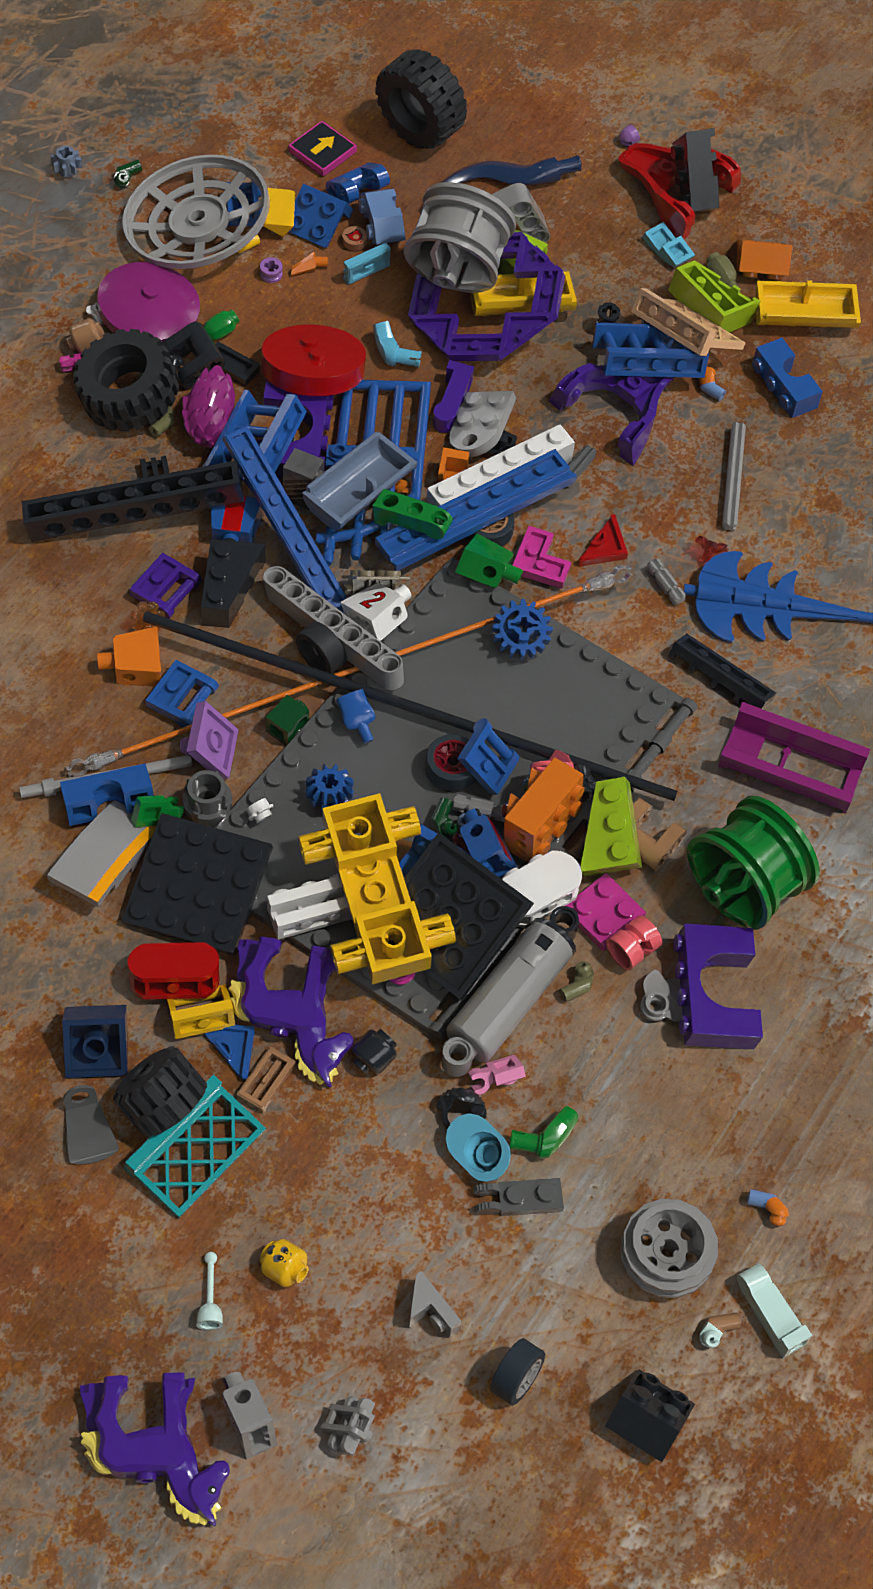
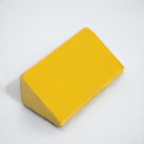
[263,188,295,237]

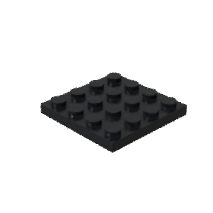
[121,813,273,956]
[388,832,534,1000]

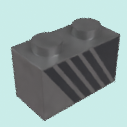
[283,448,325,510]

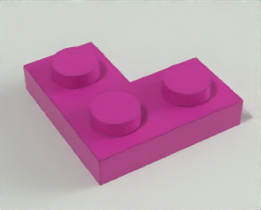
[513,526,571,589]

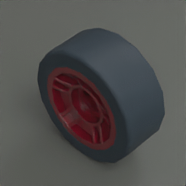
[425,734,476,791]

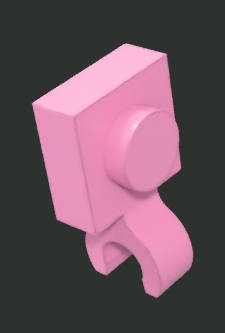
[468,1055,526,1095]

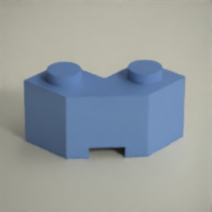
[358,189,406,245]

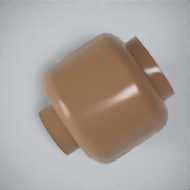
[66,318,105,353]

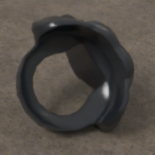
[436,1087,487,1129]

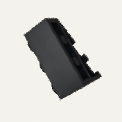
[671,128,719,215]
[201,539,266,628]

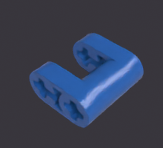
[326,162,390,204]

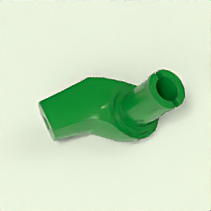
[509,1106,579,1159]

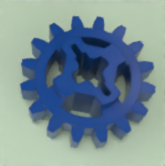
[492,599,553,660]

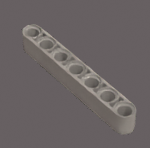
[263,566,404,690]

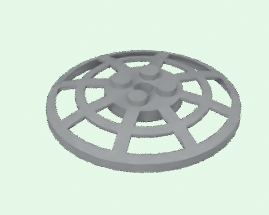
[122,155,270,269]

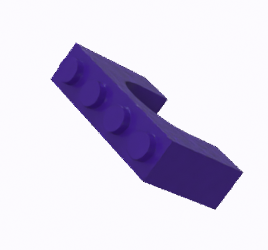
[257,379,334,479]
[673,924,763,1049]

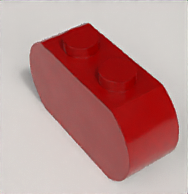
[128,942,220,999]

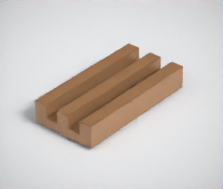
[236,1046,296,1114]

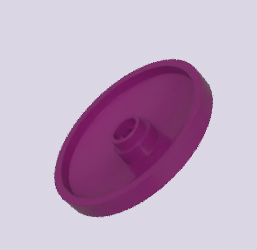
[97,262,200,342]

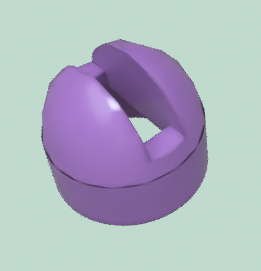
[620,124,640,146]

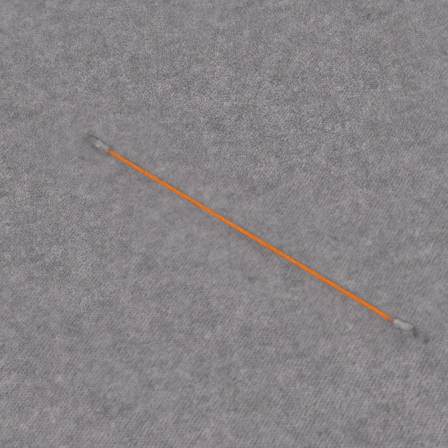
[65,565,633,777]

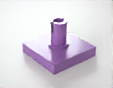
[180,701,238,779]

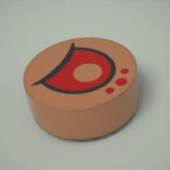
[342,226,367,251]

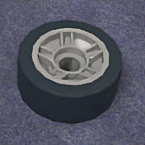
[490,1338,546,1406]

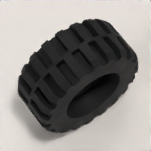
[375,49,467,149]
[73,329,179,432]

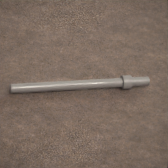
[19,755,192,798]

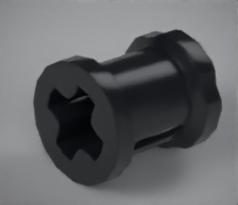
[596,302,620,323]

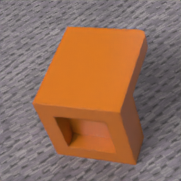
[437,448,469,483]

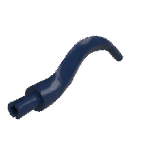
[421,155,582,209]

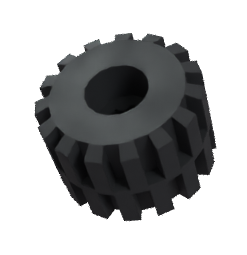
[113,1046,207,1137]

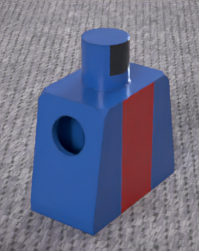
[211,496,263,543]
[460,808,518,878]

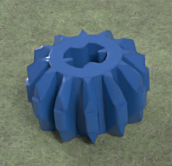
[305,764,354,811]

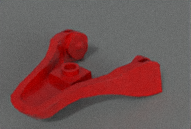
[618,143,741,240]

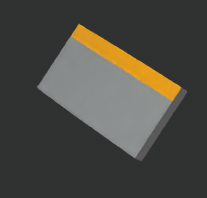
[47,800,156,907]

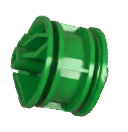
[687,796,820,930]

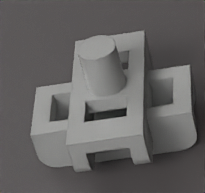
[320,1396,375,1456]

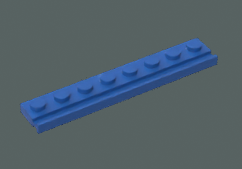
[375,449,577,571]

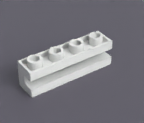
[267,874,352,940]

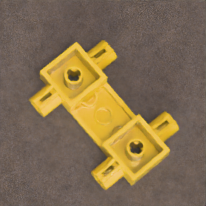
[298,793,456,984]

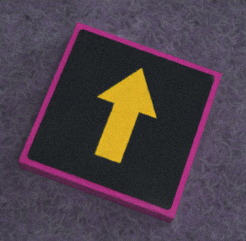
[288,121,357,177]

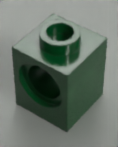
[266,695,309,746]

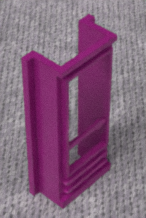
[718,702,870,814]

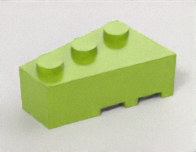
[668,260,761,332]
[580,777,642,876]

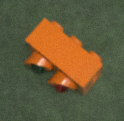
[501,757,585,863]

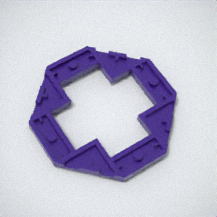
[408,232,565,361]

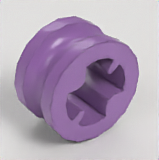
[260,258,283,283]

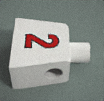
[341,583,411,641]

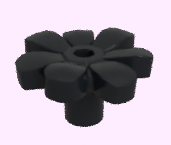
[574,764,596,800]

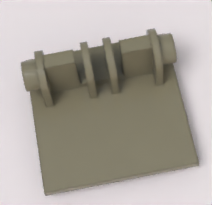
[342,570,410,597]

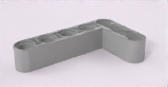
[491,183,550,243]

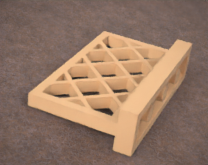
[631,288,745,356]

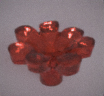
[695,536,729,562]

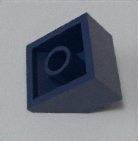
[62,1005,128,1078]

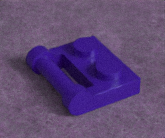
[129,552,203,619]

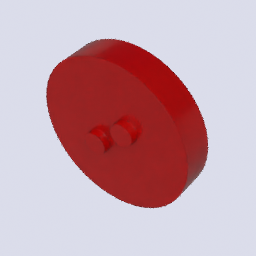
[261,324,366,396]

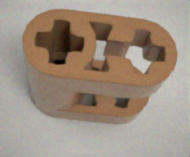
[633,798,687,871]

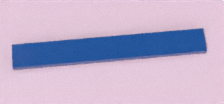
[222,426,347,613]

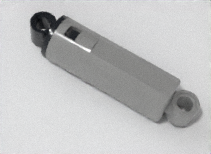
[441,906,579,1077]

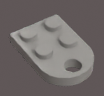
[449,391,516,457]

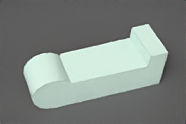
[737,1263,813,1359]

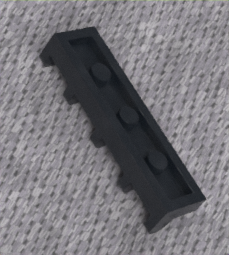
[667,633,777,710]

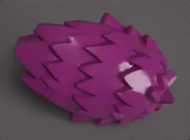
[182,365,235,448]

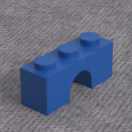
[752,338,823,418]
[60,763,154,826]

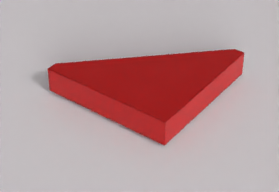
[578,514,628,567]

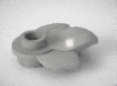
[640,969,682,1022]

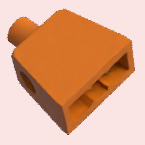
[97,627,162,687]

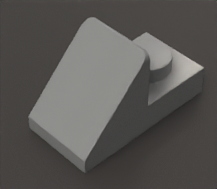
[409,1271,461,1338]

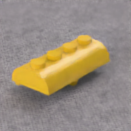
[470,271,577,316]
[755,280,861,329]

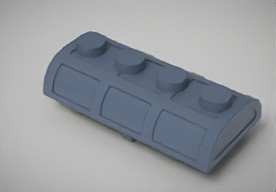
[303,432,417,530]

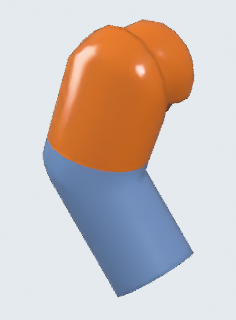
[698,367,726,401]
[747,1189,789,1226]

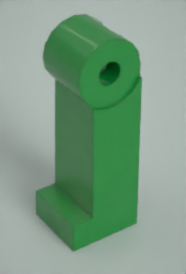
[373,489,453,539]

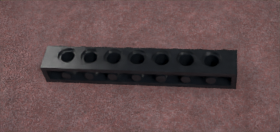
[21,460,245,542]

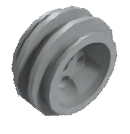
[621,1199,718,1298]

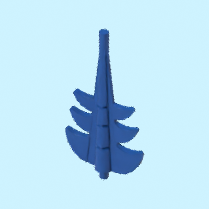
[683,551,873,643]

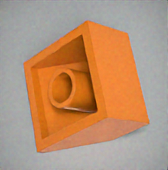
[736,239,793,280]

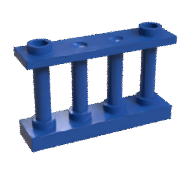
[592,323,709,378]
[203,390,307,495]

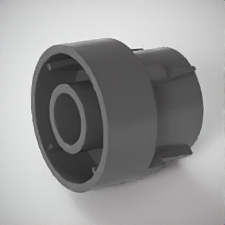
[183,770,232,828]

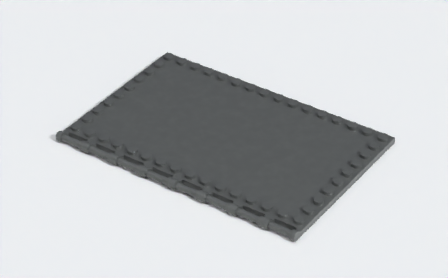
[215,557,698,1040]

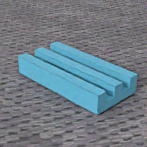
[343,243,391,285]

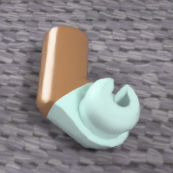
[700,1312,741,1348]

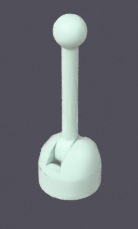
[196,1252,223,1330]

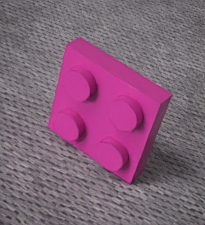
[565,873,647,951]

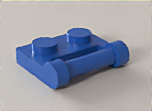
[145,660,219,728]
[457,718,519,795]

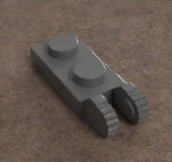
[473,1178,564,1216]

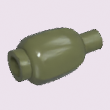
[706,252,739,287]

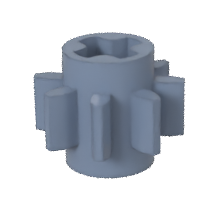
[51,146,82,177]

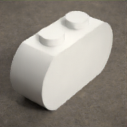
[502,851,582,928]

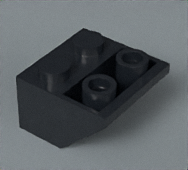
[605,1369,695,1462]

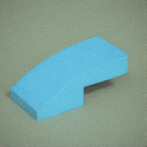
[642,222,695,268]

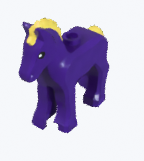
[229,937,354,1088]
[80,1372,230,1526]

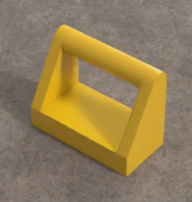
[166,984,235,1039]

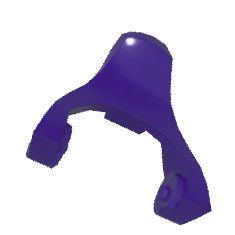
[549,363,675,466]

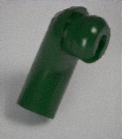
[114,160,142,187]
[431,797,458,838]

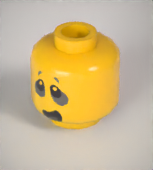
[260,1239,309,1287]

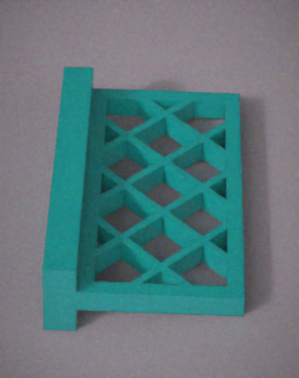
[124,1074,266,1219]

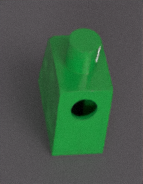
[455,534,524,588]

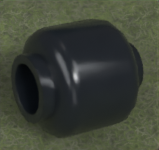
[352,1029,397,1074]

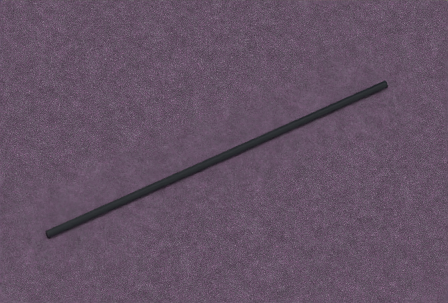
[143,611,678,801]

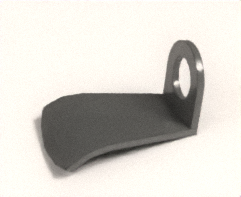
[63,1085,119,1164]

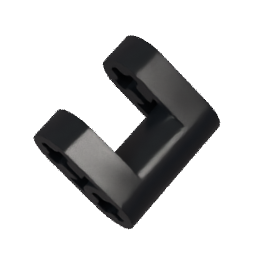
[163,322,225,389]

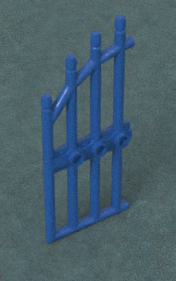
[316,380,431,566]

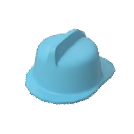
[446,1114,511,1182]

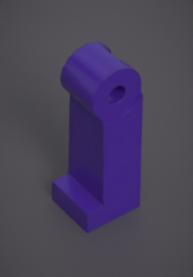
[433,360,474,433]

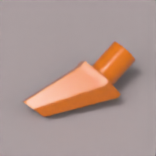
[291,252,328,276]

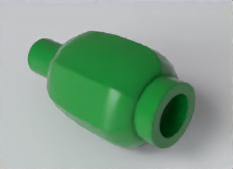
[203,309,240,341]

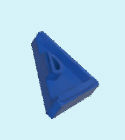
[203,1024,255,1082]

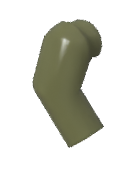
[149,406,174,437]
[559,961,594,1002]

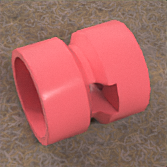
[606,915,663,970]

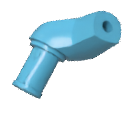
[373,321,422,368]

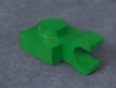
[131,795,184,827]

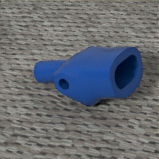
[336,689,376,744]

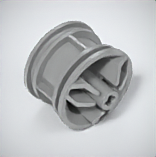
[404,182,516,293]

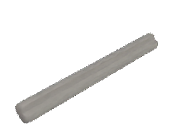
[722,422,746,531]

